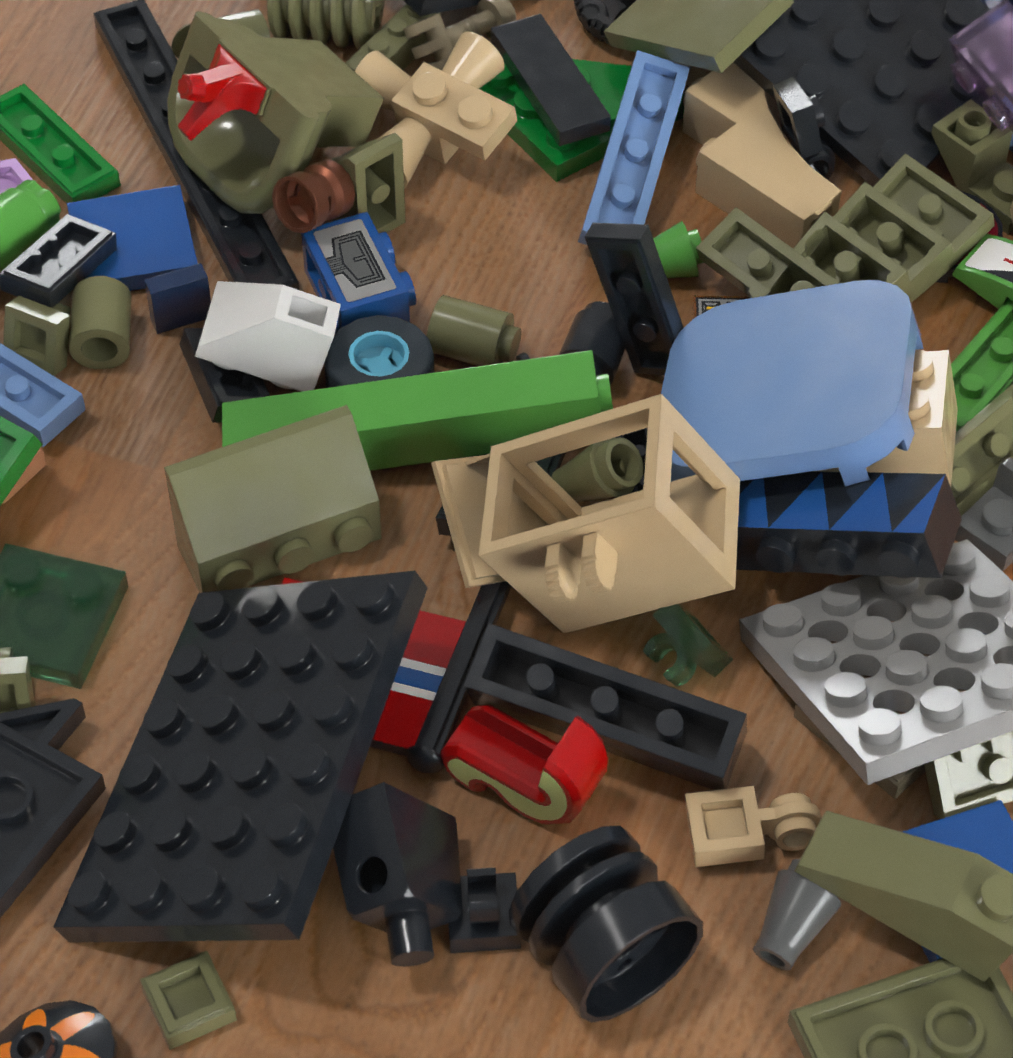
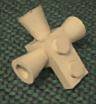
[355,31,517,189]

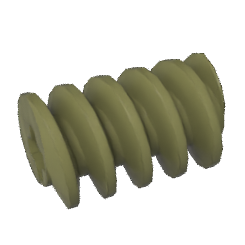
[267,0,385,50]

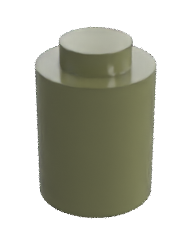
[69,276,132,369]
[427,295,521,366]

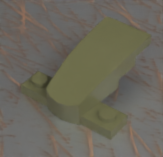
[696,153,995,303]

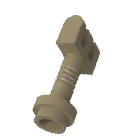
[403,0,517,71]

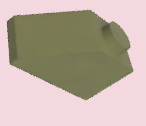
[331,133,406,233]

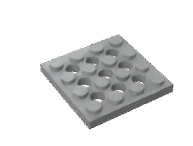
[739,539,1013,785]

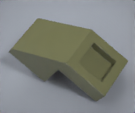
[931,100,1013,235]

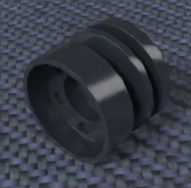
[508,826,703,1023]

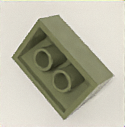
[164,405,382,593]

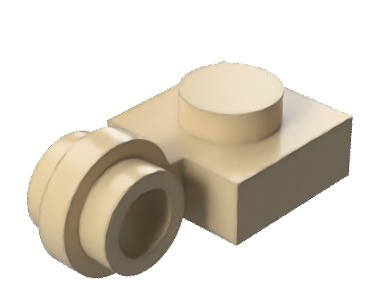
[685,786,821,867]

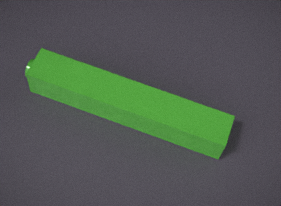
[222,350,613,471]

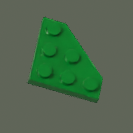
[480,59,684,182]

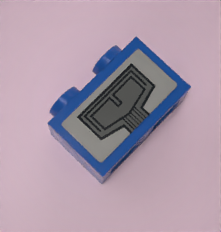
[301,212,416,334]

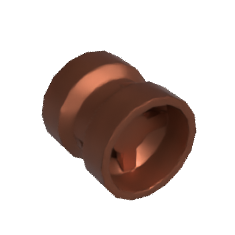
[272,159,355,233]

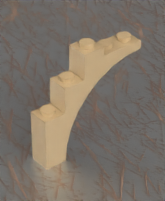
[672,61,842,248]

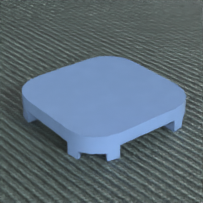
[661,280,924,487]

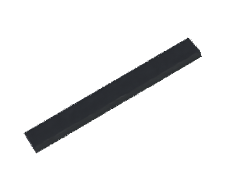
[93,0,300,290]

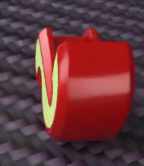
[441,705,608,824]

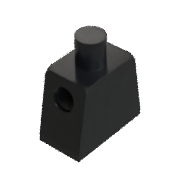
[333,782,463,967]

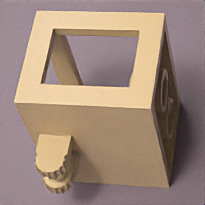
[479,394,740,633]

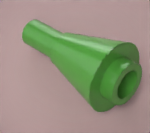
[598,221,704,287]

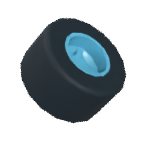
[324,315,435,388]

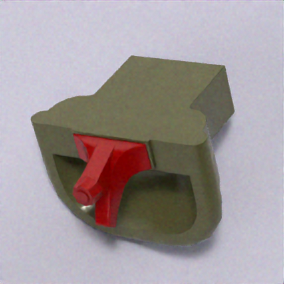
[167,11,384,214]

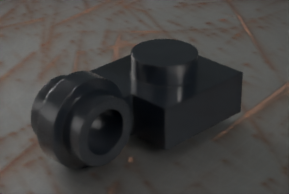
[772,77,836,180]

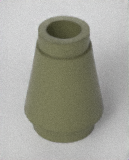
[551,437,643,503]

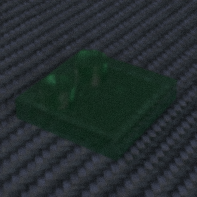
[0,543,129,689]

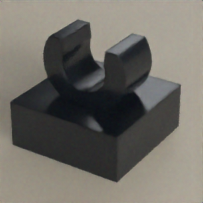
[448,867,521,954]

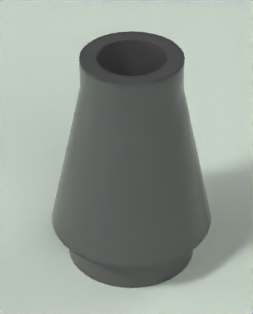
[753,859,841,971]

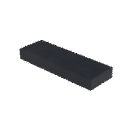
[491,13,611,147]
[585,222,684,375]

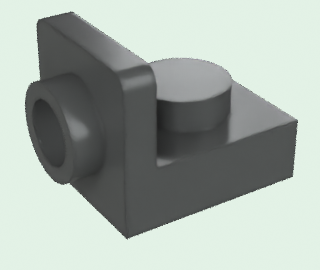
[955,457,1013,571]

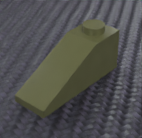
[794,811,1013,982]

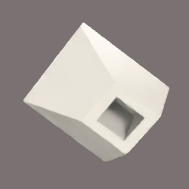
[195,281,341,391]

